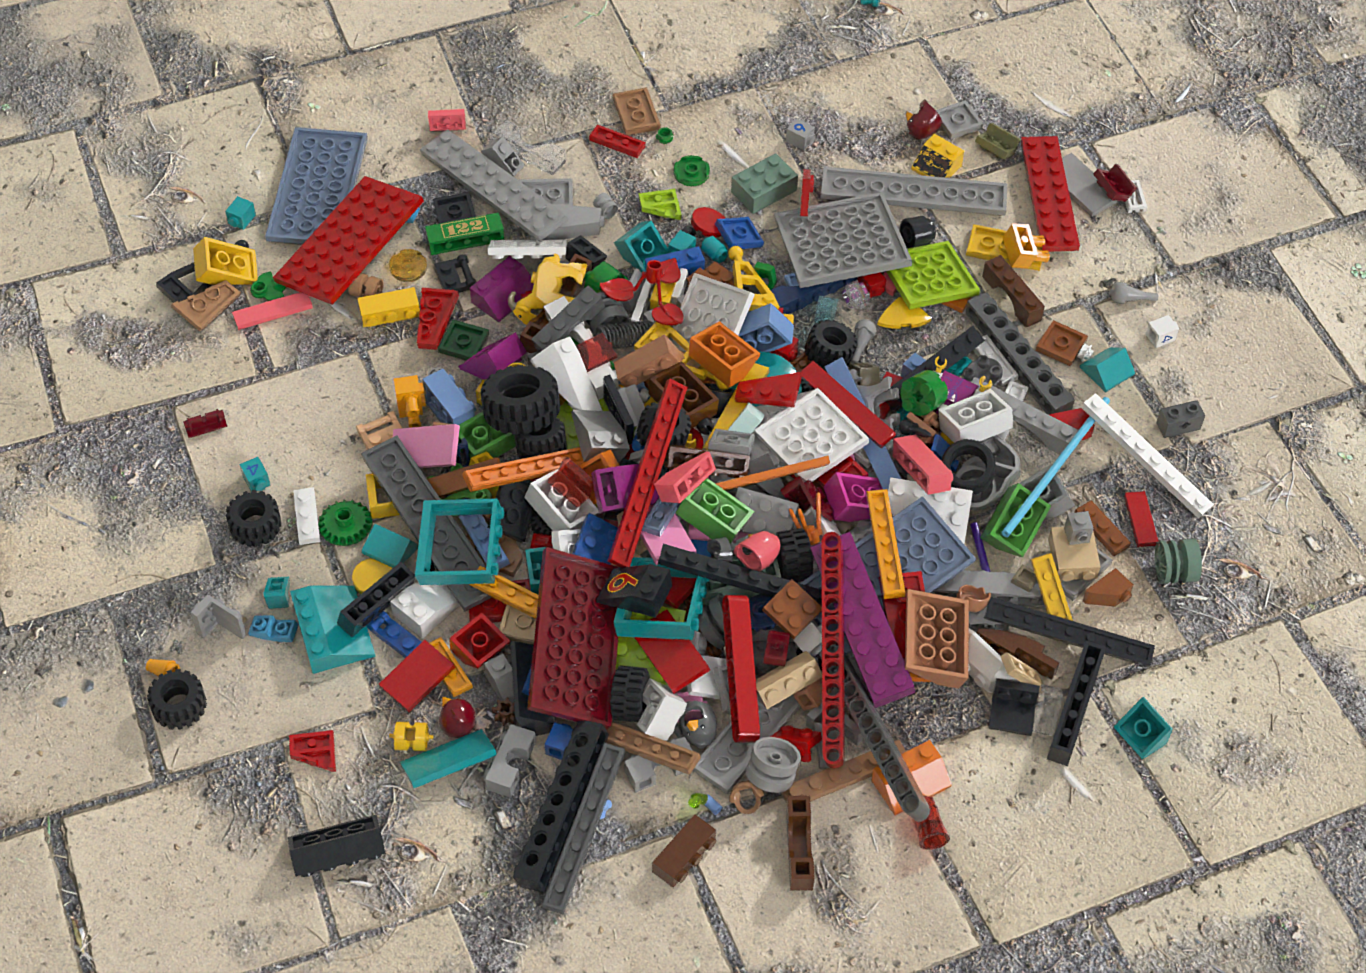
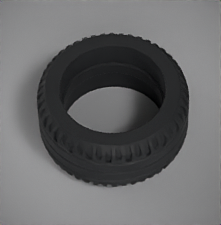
[941,439,996,495]

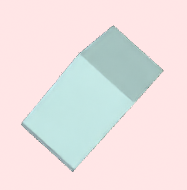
[728,402,764,434]

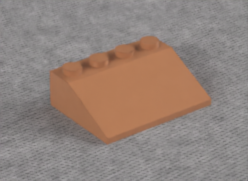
[905,589,969,689]

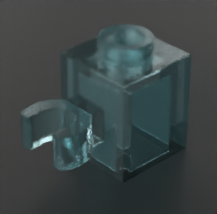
[814,296,838,324]

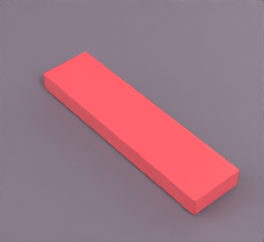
[232,292,313,330]

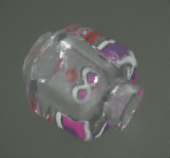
[842,280,870,310]

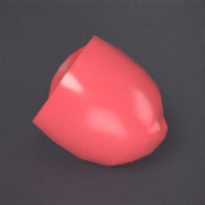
[733,531,780,571]

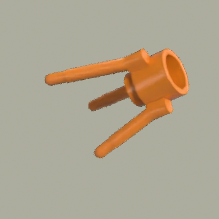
[789,492,823,545]

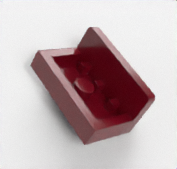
[1093,164,1137,202]

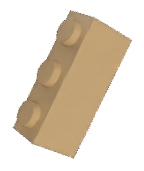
[756,651,822,709]

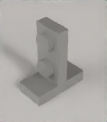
[806,687,863,745]

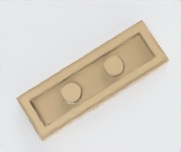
[1000,652,1045,693]

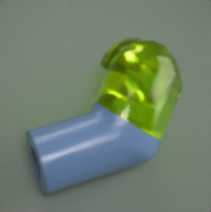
[688,793,722,815]

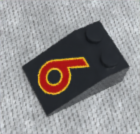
[596,564,672,618]

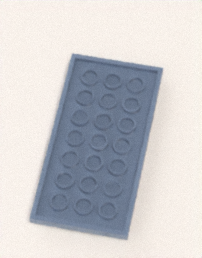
[265,127,368,244]
[800,496,976,655]

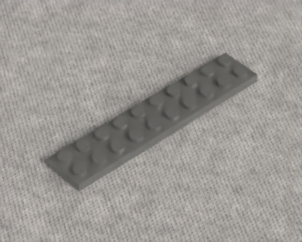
[361,435,492,612]

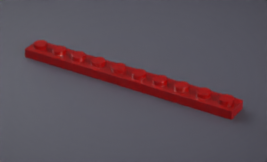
[608,379,688,568]

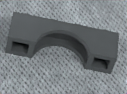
[532,286,605,352]

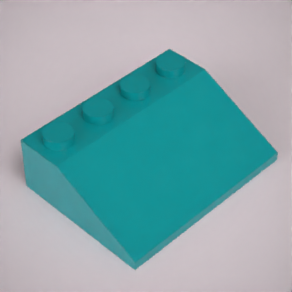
[290,585,376,674]

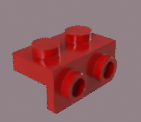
[770,725,822,763]

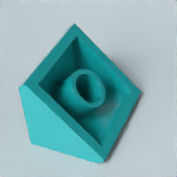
[1080,347,1135,393]
[361,523,418,568]
[1114,697,1173,759]

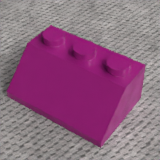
[470,255,534,322]
[458,332,527,380]

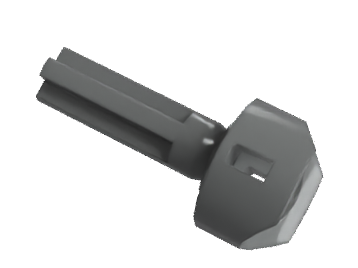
[707,537,752,563]

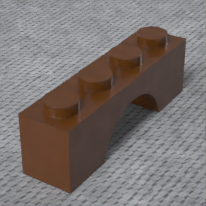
[982,255,1045,328]
[786,796,815,891]

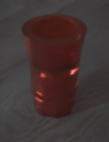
[916,796,950,850]

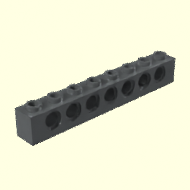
[965,292,1075,415]

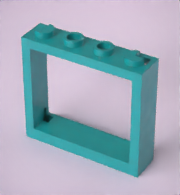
[415,498,504,585]
[613,557,710,640]

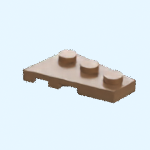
[171,280,241,332]

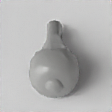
[1109,282,1158,304]
[851,319,876,364]

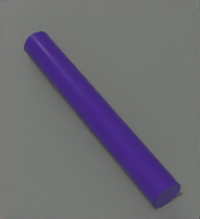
[970,522,991,572]

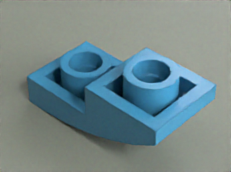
[248,615,299,642]

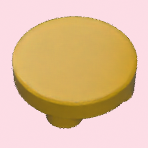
[352,558,393,594]

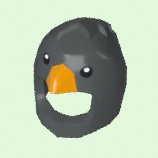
[679,701,717,748]

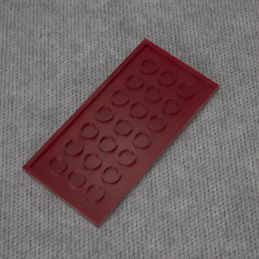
[527,547,621,729]

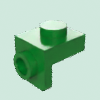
[754,261,777,290]

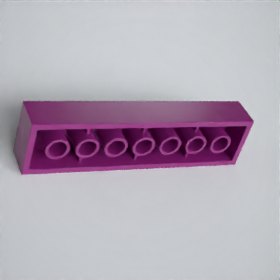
[810,532,916,708]

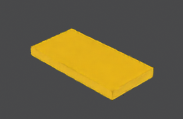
[966,224,1042,271]

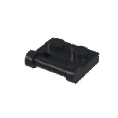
[434,254,476,293]

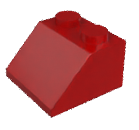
[449,613,511,669]

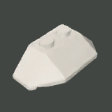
[968,628,1020,693]

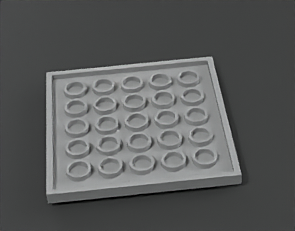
[774,192,912,288]

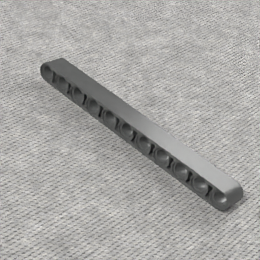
[819,645,930,822]

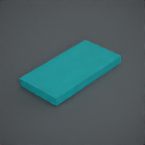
[400,729,497,788]

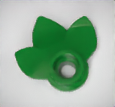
[250,271,286,301]

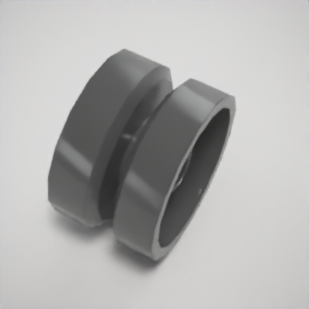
[698,594,725,649]

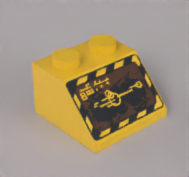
[911,134,964,178]

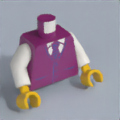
[934,356,992,416]

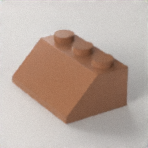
[614,334,685,387]

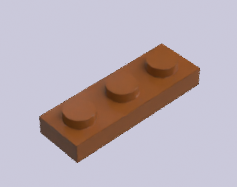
[1075,500,1131,556]

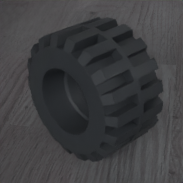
[804,320,858,369]
[637,401,691,448]
[514,418,567,459]
[226,490,281,547]
[776,528,813,582]
[610,665,650,722]
[147,669,207,730]

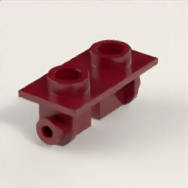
[183,409,228,438]

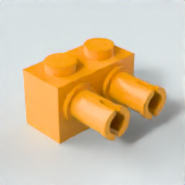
[1002,223,1050,269]
[393,375,426,428]

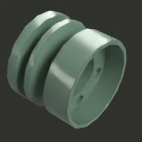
[1155,538,1202,584]

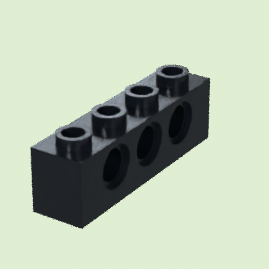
[337,562,415,637]

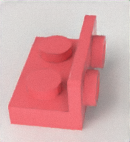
[428,109,466,131]

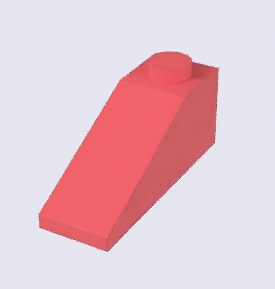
[654,451,716,503]

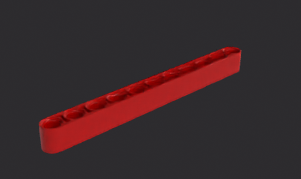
[821,532,845,769]

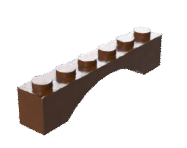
[520,254,592,353]

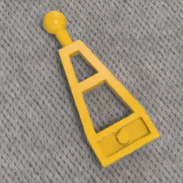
[728,246,779,311]
[634,322,729,390]

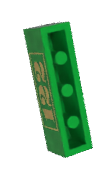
[425,212,505,255]

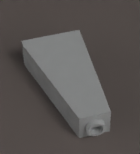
[530,204,605,240]

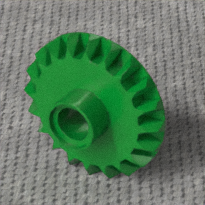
[318,499,372,546]

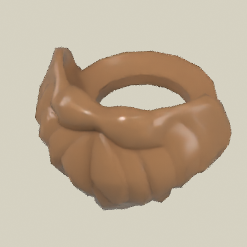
[729,780,764,814]

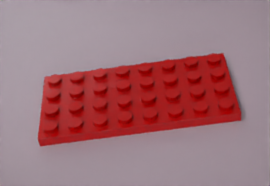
[273,176,424,305]

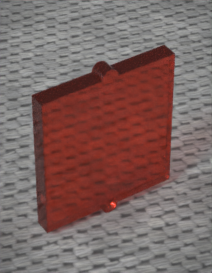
[576,333,618,372]

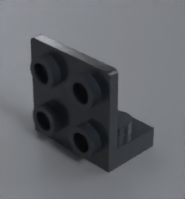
[989,678,1040,736]

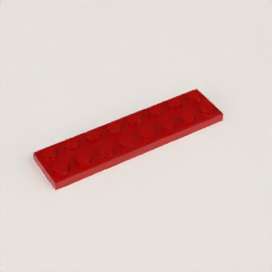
[1021,136,1080,252]

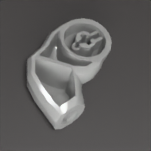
[955,435,1021,511]

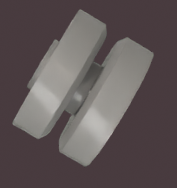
[746,737,801,793]

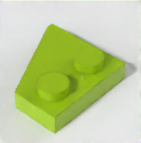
[639,189,682,220]

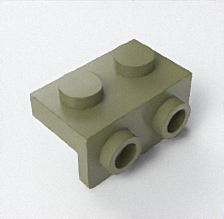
[975,123,1021,159]

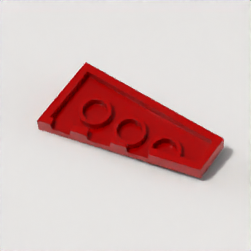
[417,287,459,350]

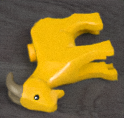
[508,253,587,325]

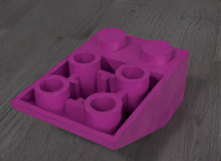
[591,464,659,514]

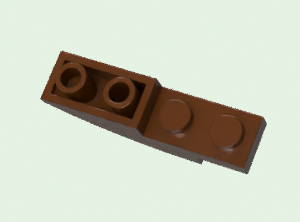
[976,629,1059,679]

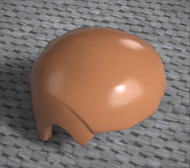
[957,585,991,612]

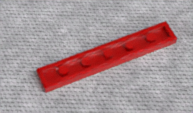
[801,361,896,448]

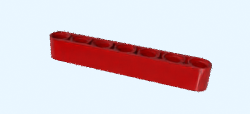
[722,595,760,743]

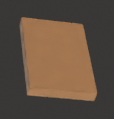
[612,87,661,135]

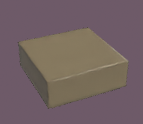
[1011,564,1037,593]

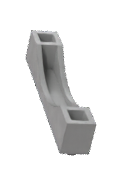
[971,377,1078,455]

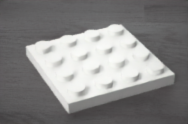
[488,239,567,259]
[669,273,755,352]
[754,388,869,482]
[888,477,973,544]

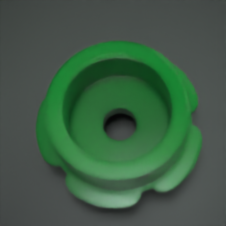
[656,127,674,144]

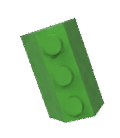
[676,478,755,544]
[980,483,1051,558]

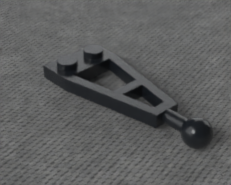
[156,240,249,303]

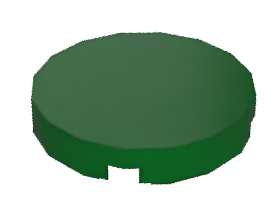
[673,155,710,187]

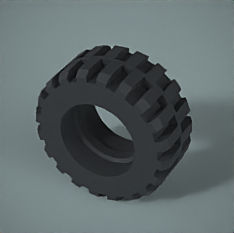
[480,365,560,435]

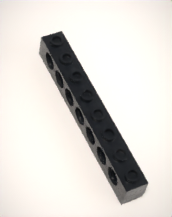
[513,721,609,892]

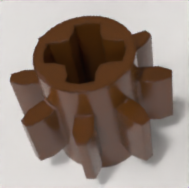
[492,697,515,726]

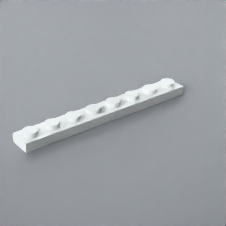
[1081,394,1214,519]

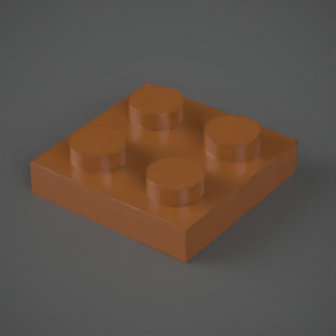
[1035,320,1088,367]
[762,579,822,640]

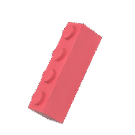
[892,435,953,495]

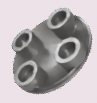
[963,355,1003,386]

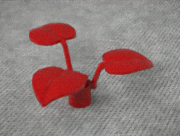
[600,258,684,325]

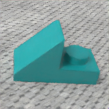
[264,576,290,609]

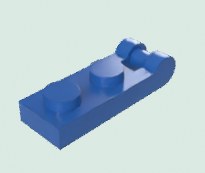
[366,611,422,658]

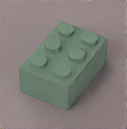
[731,153,798,214]

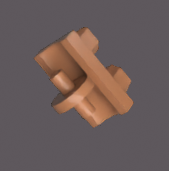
[906,411,940,447]

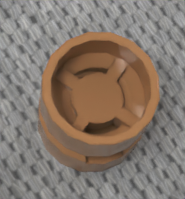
[348,273,384,298]

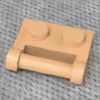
[356,411,402,450]

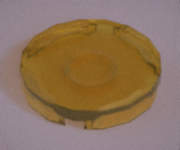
[389,249,427,282]

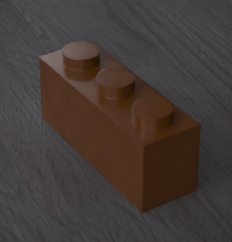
[652,814,717,888]

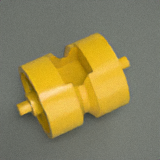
[389,722,434,751]

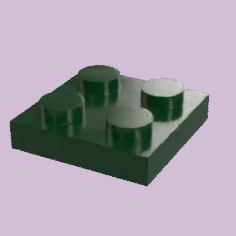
[438,319,489,360]

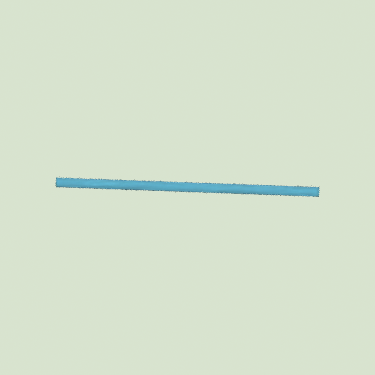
[1002,397,1110,537]

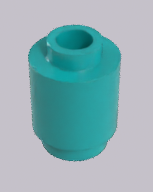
[701,236,728,263]

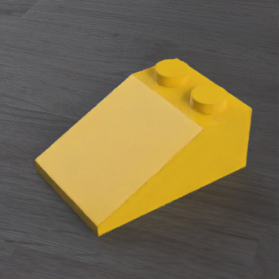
[193,237,258,285]

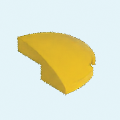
[877,297,931,329]

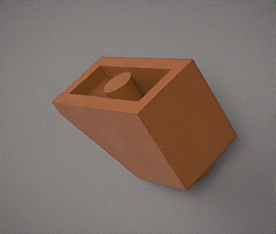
[1083,568,1134,607]

